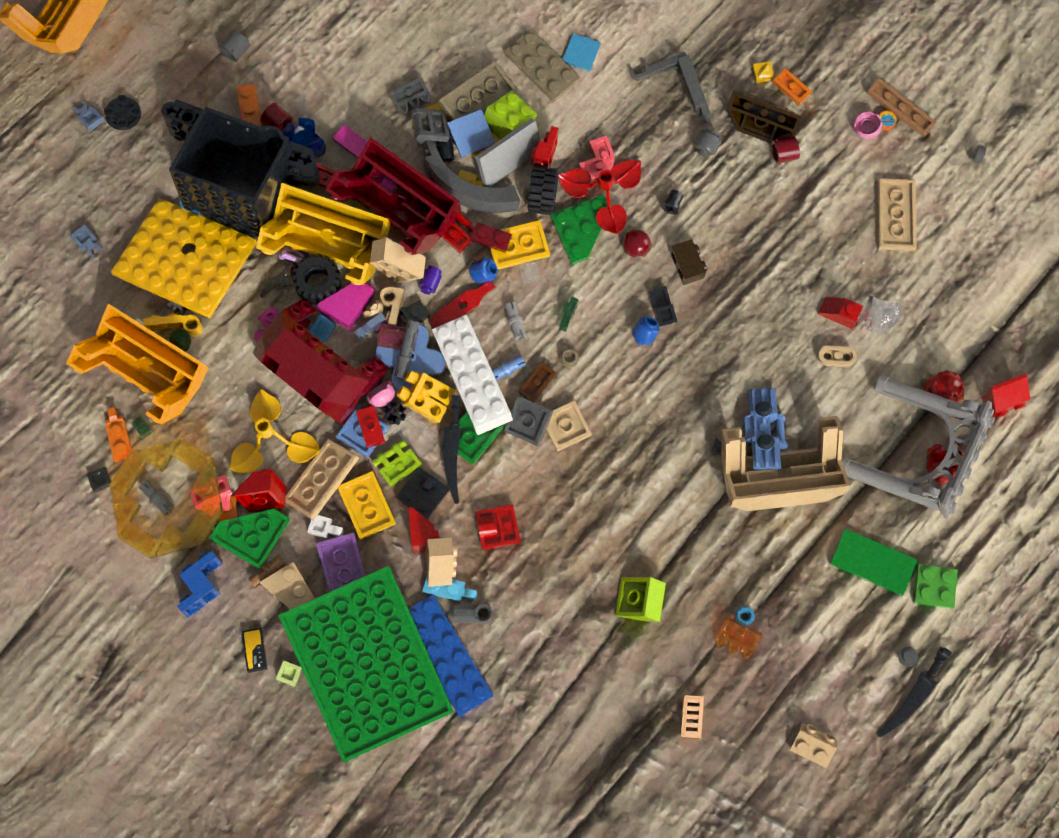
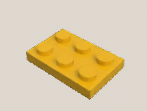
[490,220,550,269]
[338,471,396,540]

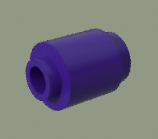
[418,265,442,295]

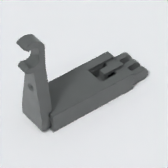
[630,52,711,123]

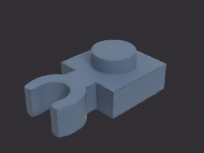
[73,101,104,131]
[70,224,103,259]
[355,313,386,340]

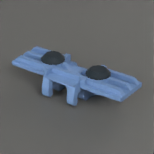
[743,388,788,470]

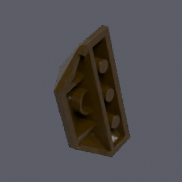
[727,90,802,143]

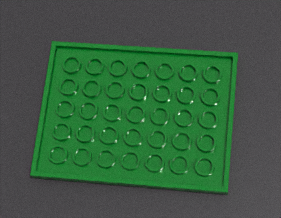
[278,566,454,763]

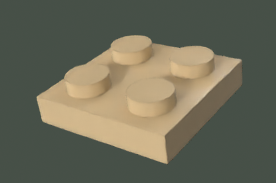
[546,401,592,452]

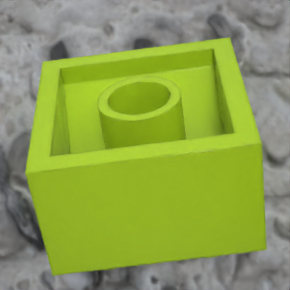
[615,577,666,622]

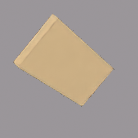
[877,178,917,251]
[286,438,359,520]

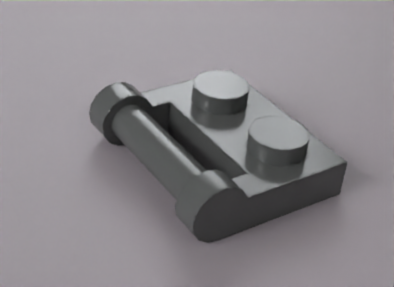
[411,108,450,142]

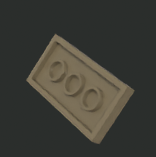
[504,29,580,103]
[438,61,517,121]

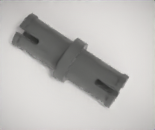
[139,480,174,516]

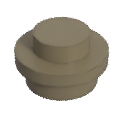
[560,349,579,368]

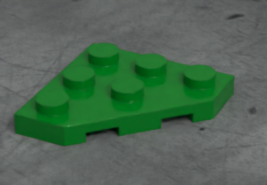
[550,195,607,265]
[209,509,290,569]

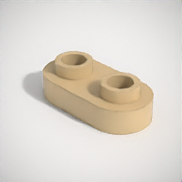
[818,346,857,367]

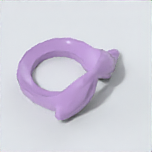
[278,246,306,263]

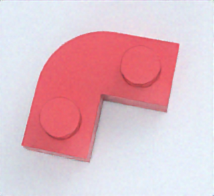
[579,135,615,180]

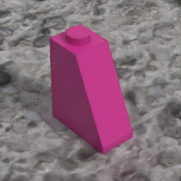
[317,282,375,331]

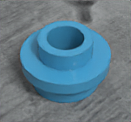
[735,606,755,626]

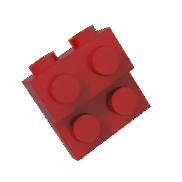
[531,126,559,168]

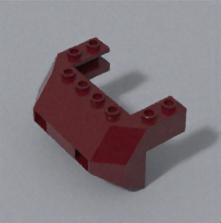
[325,137,461,255]
[253,299,389,424]

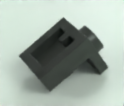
[399,300,430,325]

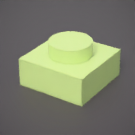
[276,660,302,687]

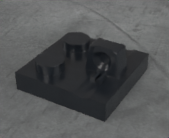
[396,467,450,520]

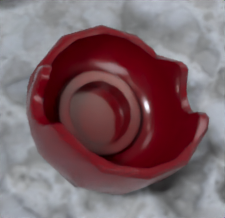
[622,229,652,258]

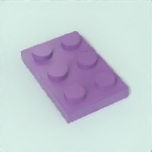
[316,533,366,592]

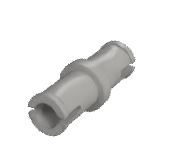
[505,302,527,341]

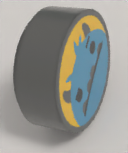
[972,144,986,164]

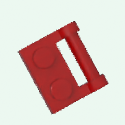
[442,211,475,254]

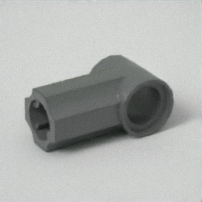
[454,604,494,624]

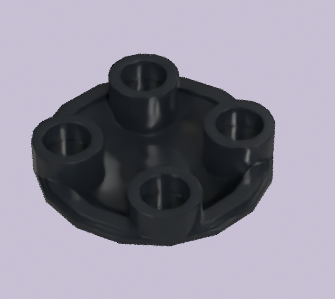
[104,95,142,130]

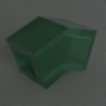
[131,416,153,439]

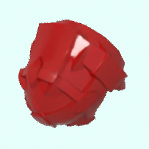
[924,370,964,403]
[926,444,964,484]

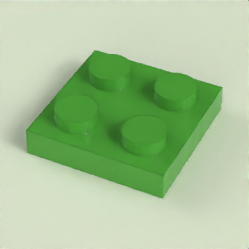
[914,564,958,609]

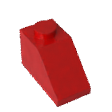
[818,297,863,329]

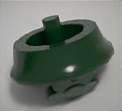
[169,329,191,352]

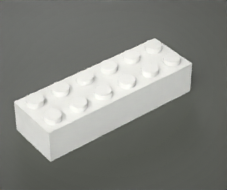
[432,315,513,435]

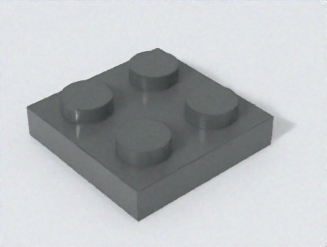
[504,396,554,446]

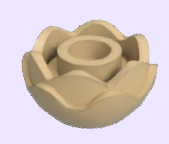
[362,299,383,320]

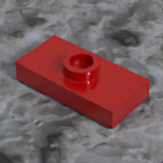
[356,406,386,448]

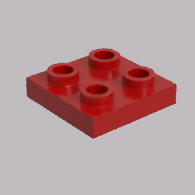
[475,504,521,551]

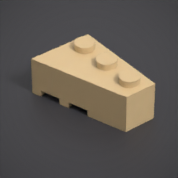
[370,237,426,284]
[425,538,457,587]
[259,562,315,610]

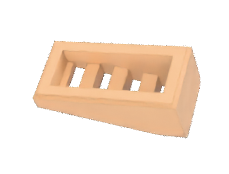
[681,695,704,738]

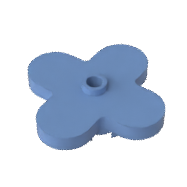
[376,325,445,390]

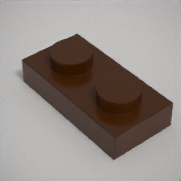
[518,362,556,402]

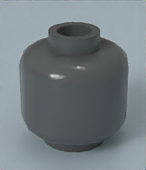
[694,128,721,157]

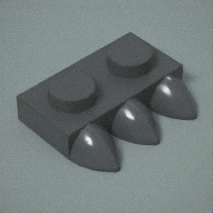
[388,77,430,114]

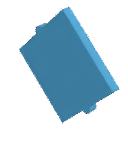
[563,34,601,71]

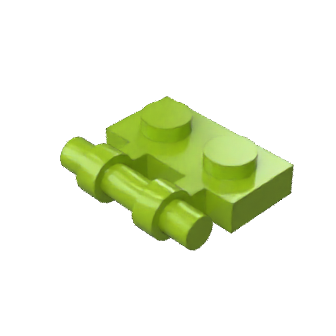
[371,439,422,488]

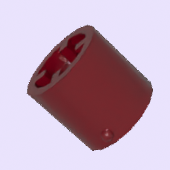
[260,103,293,133]
[771,136,800,165]

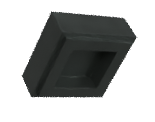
[86,467,113,493]

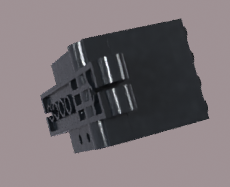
[161,99,320,237]

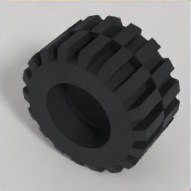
[527,166,559,215]
[292,254,342,305]

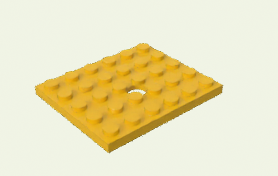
[111,198,257,318]

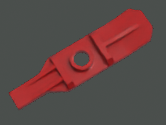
[430,281,496,328]

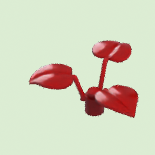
[558,160,641,234]

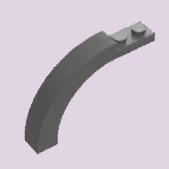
[417,124,520,213]

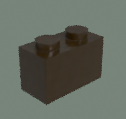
[670,239,707,286]

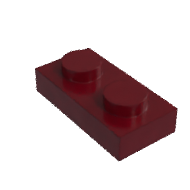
[471,222,512,253]

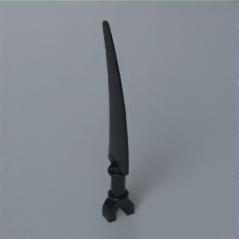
[443,395,462,504]
[877,647,952,737]

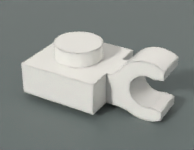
[307,515,344,539]

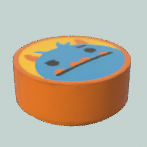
[879,110,897,130]

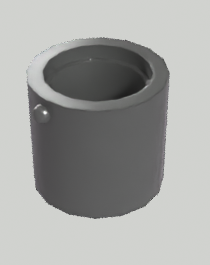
[218,30,250,62]

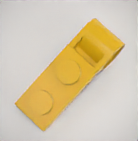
[143,313,203,337]

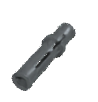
[394,319,420,378]

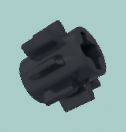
[383,401,407,425]

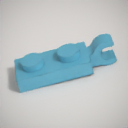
[422,577,477,603]

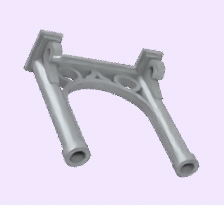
[841,374,995,519]

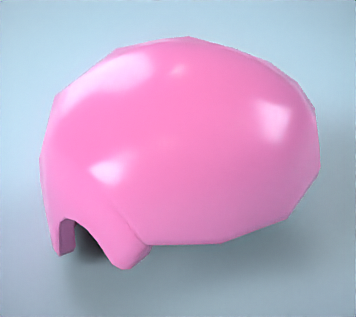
[854,112,882,139]
[366,381,395,407]

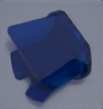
[282,118,326,158]

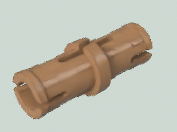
[249,554,287,589]

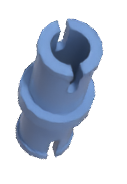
[492,355,526,381]

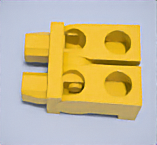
[396,371,456,424]

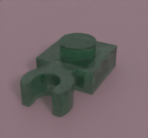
[559,297,579,332]

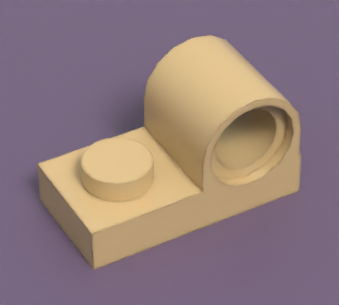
[380,287,405,330]

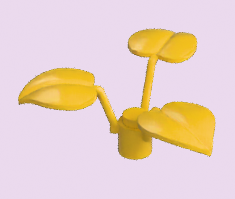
[229,389,320,474]

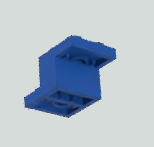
[177,551,222,618]

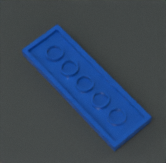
[408,594,494,718]

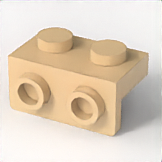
[790,723,838,768]

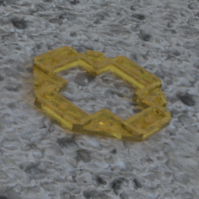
[109,438,223,558]

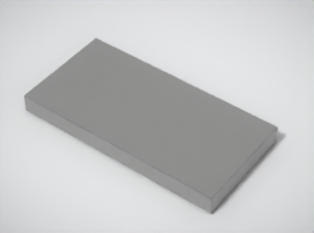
[476,118,540,188]

